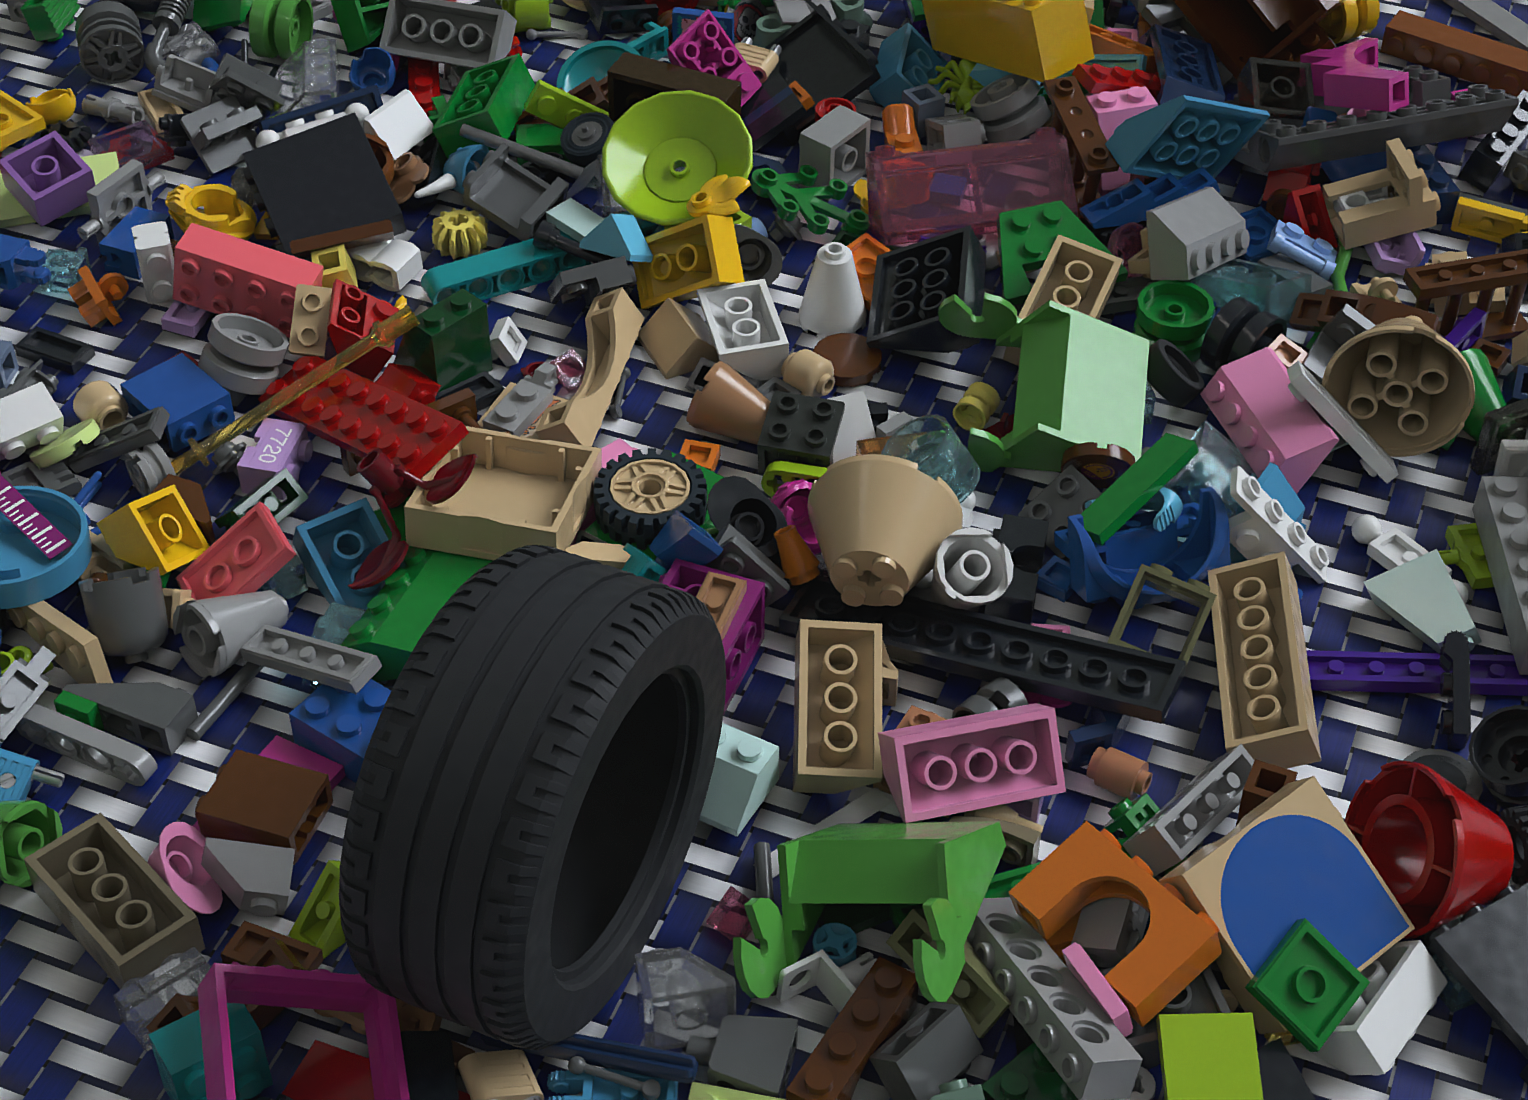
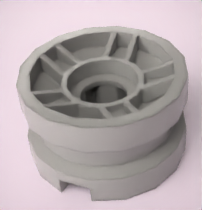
[125,442,176,497]

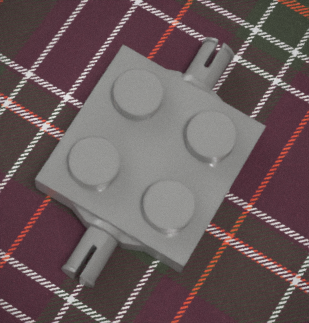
[77,159,166,245]

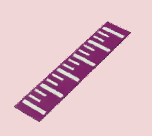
[0,474,73,559]

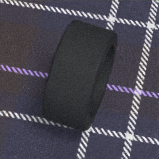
[1147,339,1205,407]

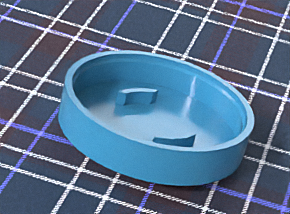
[0,486,92,609]

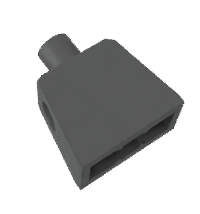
[686,1015,798,1099]

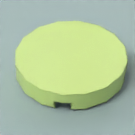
[29,418,101,469]

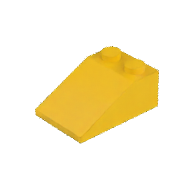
[633,214,745,309]

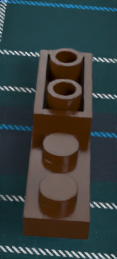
[1289,289,1439,332]

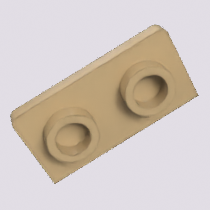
[288,284,332,359]

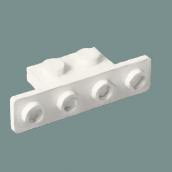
[1228,466,1329,584]

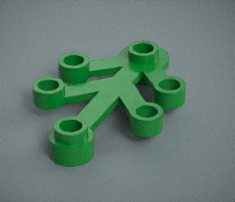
[751,165,870,236]

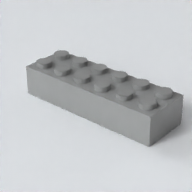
[1472,476,1528,675]

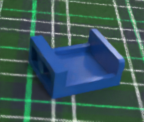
[120,353,235,452]

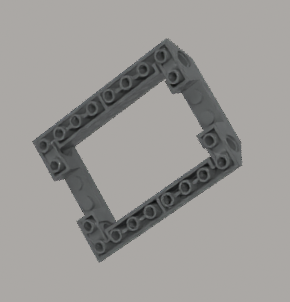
[1224,65,1519,172]

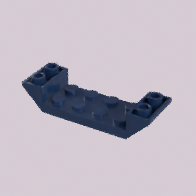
[1138,24,1225,106]

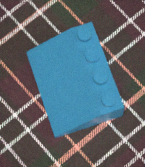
[1105,95,1270,180]

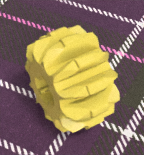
[432,207,488,260]

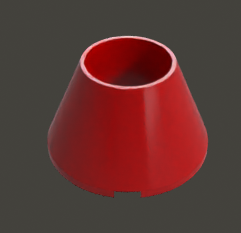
[1344,761,1514,940]

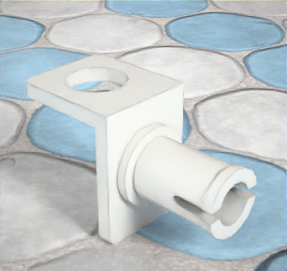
[776,950,877,1013]

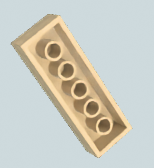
[1207,551,1321,769]

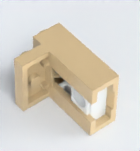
[1322,138,1441,250]

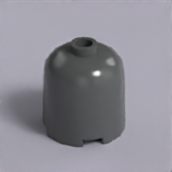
[79,567,168,664]

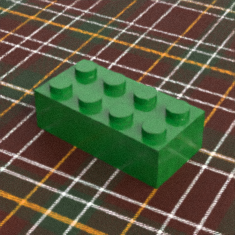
[432,53,535,158]

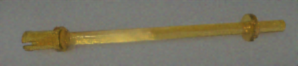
[171,304,420,476]

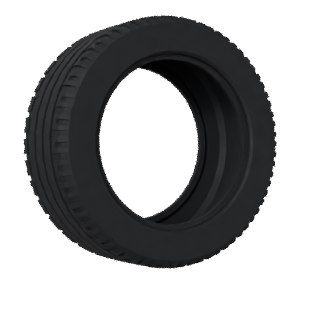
[339,545,726,1050]

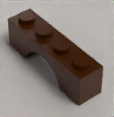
[786,956,918,1100]

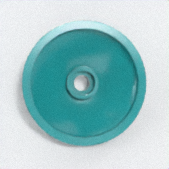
[557,40,641,92]

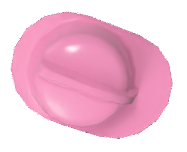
[148,822,223,914]

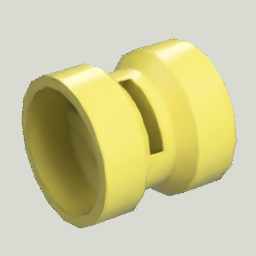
[953,382,1000,431]

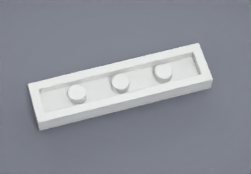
[1287,360,1399,484]

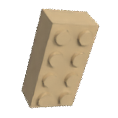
[1003,234,1123,366]

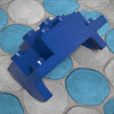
[1054,487,1230,609]

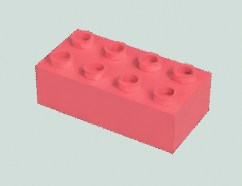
[173,223,324,338]

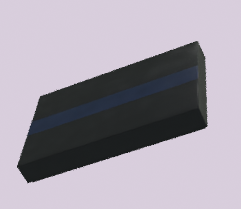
[741,73,808,153]

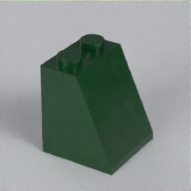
[393,288,493,393]

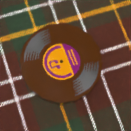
[1060,442,1136,488]

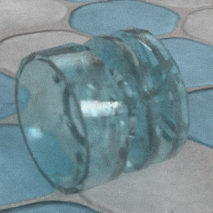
[881,414,981,503]

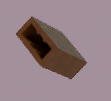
[195,749,333,865]

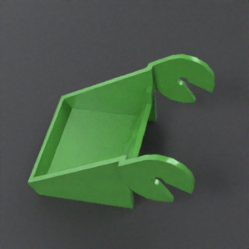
[923,293,1150,472]
[733,821,1006,1002]

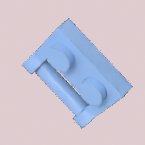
[1267,220,1337,281]

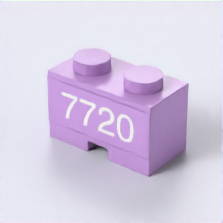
[237,418,313,500]

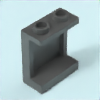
[462,143,569,241]

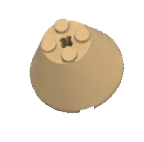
[1322,315,1475,457]
[807,454,963,607]

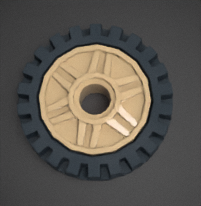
[594,448,707,550]

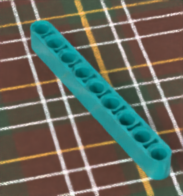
[421,211,664,305]

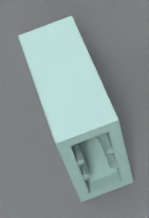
[1364,549,1482,653]

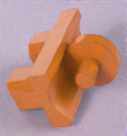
[67,265,129,328]

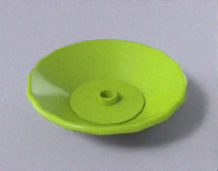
[602,90,753,226]

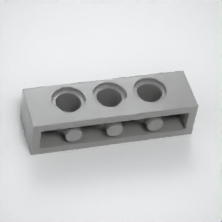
[1123,744,1255,877]

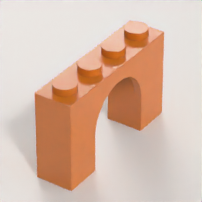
[1008,821,1222,1027]

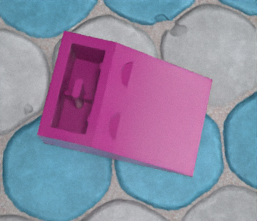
[666,9,762,107]

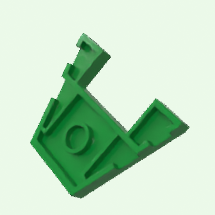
[997,200,1128,305]

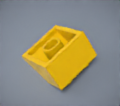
[96,484,210,575]

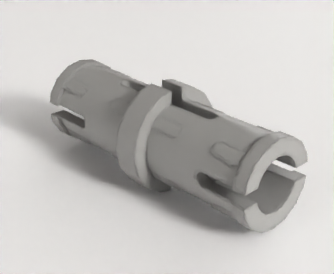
[82,94,145,127]

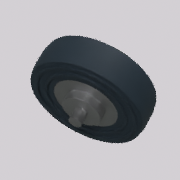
[560,112,614,166]

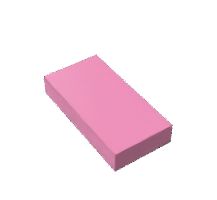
[1062,942,1133,1037]

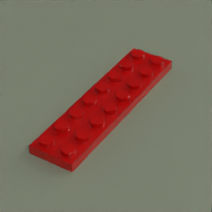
[257,355,469,484]

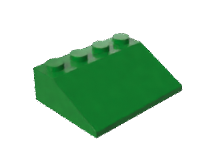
[341,547,493,682]

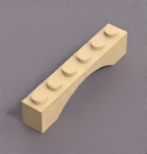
[535,287,644,447]

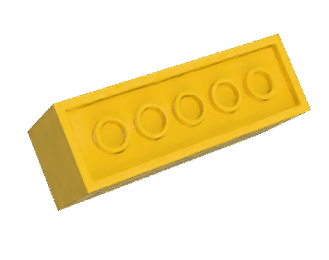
[922,0,1095,83]

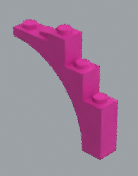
[1300,38,1409,112]

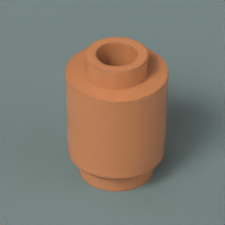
[1086,746,1153,801]

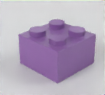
[0,130,95,227]

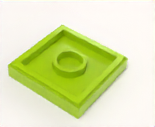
[1156,1012,1264,1100]

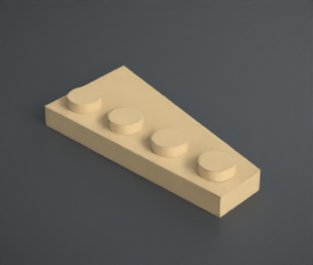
[7,600,113,684]

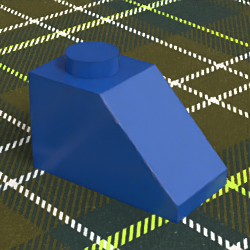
[649,510,724,573]

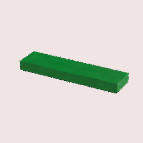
[1081,432,1199,545]

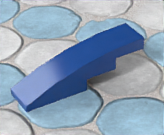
[1079,167,1220,229]

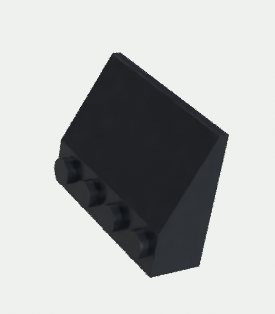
[866,225,987,353]

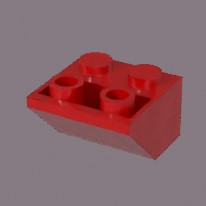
[327,279,399,381]

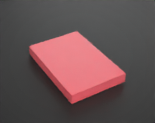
[175,501,296,600]

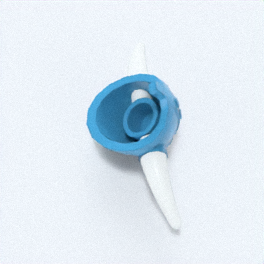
[414,144,489,198]

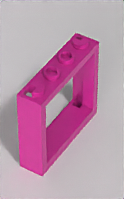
[197,961,410,1100]

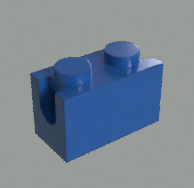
[99,206,175,280]

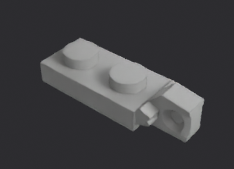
[482,362,558,437]

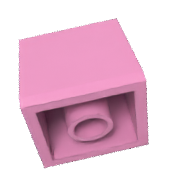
[1085,86,1158,196]

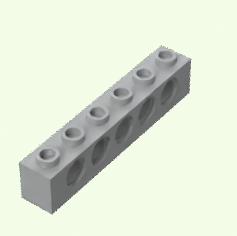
[967,897,1143,1100]

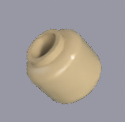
[781,349,835,398]
[73,380,128,431]

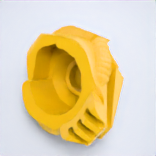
[165,184,257,241]

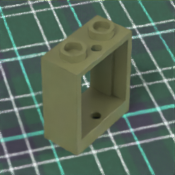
[1107,563,1217,666]

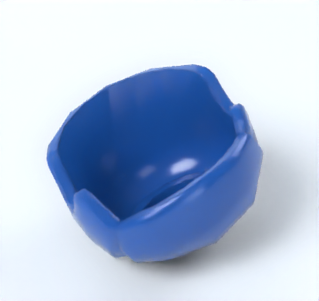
[349,47,396,95]

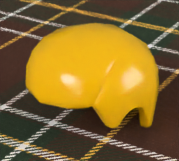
[25,88,76,126]

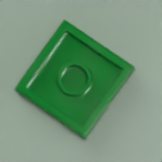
[1245,918,1370,1052]

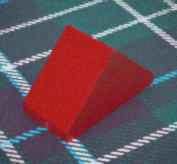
[1283,184,1338,248]

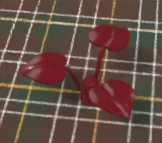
[347,448,479,590]

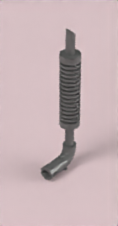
[144,0,192,76]

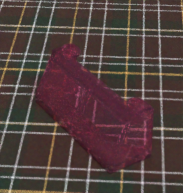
[865,127,1078,246]

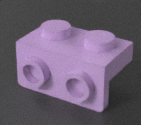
[1363,231,1426,275]

